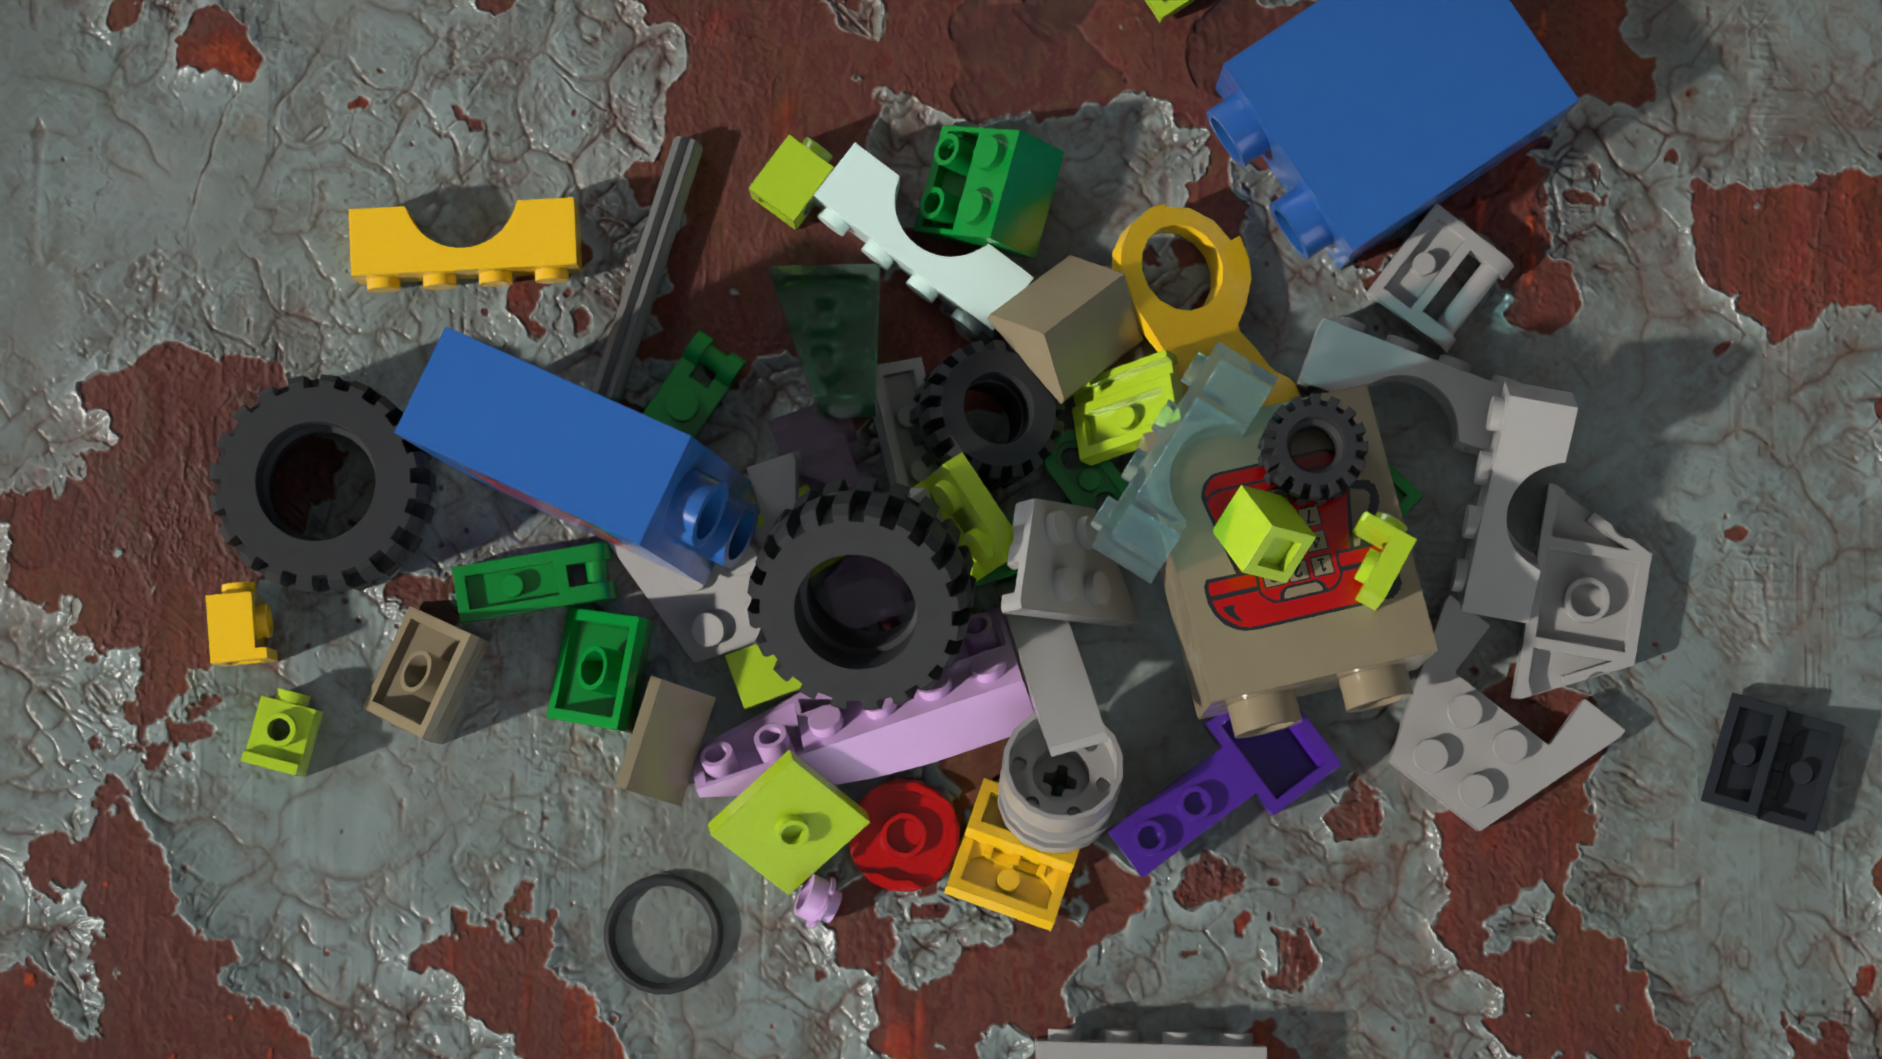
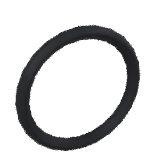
[604,874,723,995]

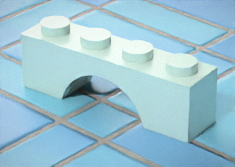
[814,143,1034,339]

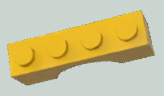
[348,197,582,293]

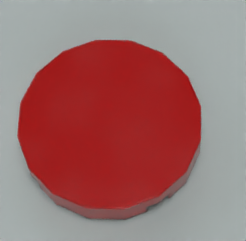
[848,780,960,892]

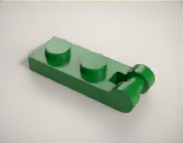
[643,330,747,439]
[452,542,618,624]

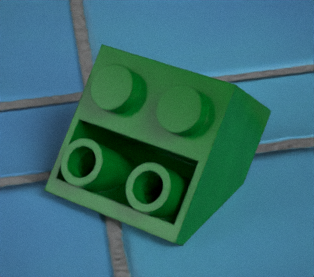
[913,125,1065,259]

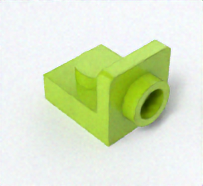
[1352,512,1417,611]

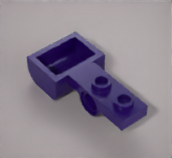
[1108,707,1342,878]

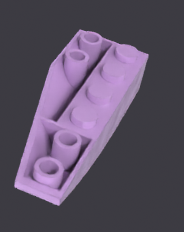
[692,606,1035,798]

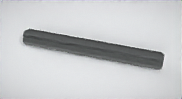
[592,136,703,403]

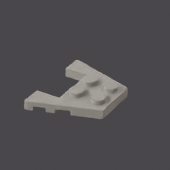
[607,451,802,663]
[1387,595,1626,831]

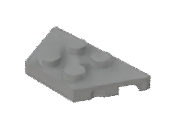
[1511,483,1652,699]
[1001,498,1139,627]

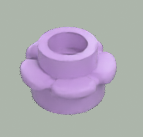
[794,873,842,928]

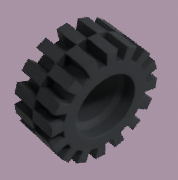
[1257,393,1368,506]

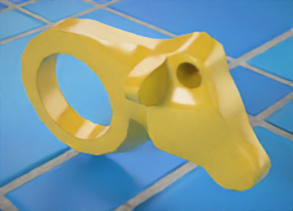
[1112,203,1300,421]

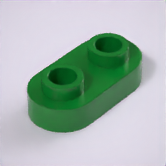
[1044,429,1135,532]

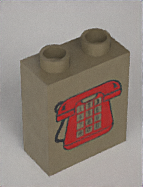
[1132,384,1438,738]

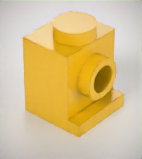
[205,582,278,667]

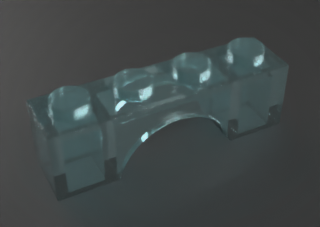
[1090,341,1278,584]

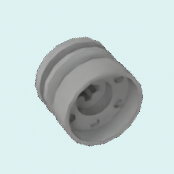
[998,713,1123,853]

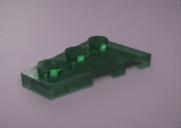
[769,264,881,418]

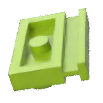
[1072,350,1188,466]

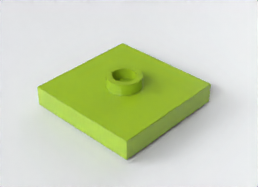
[708,749,870,895]

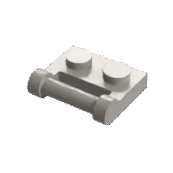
[1366,203,1514,354]

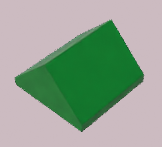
[546,607,654,734]

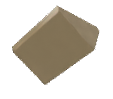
[987,255,1143,404]
[362,606,490,744]
[615,676,716,806]

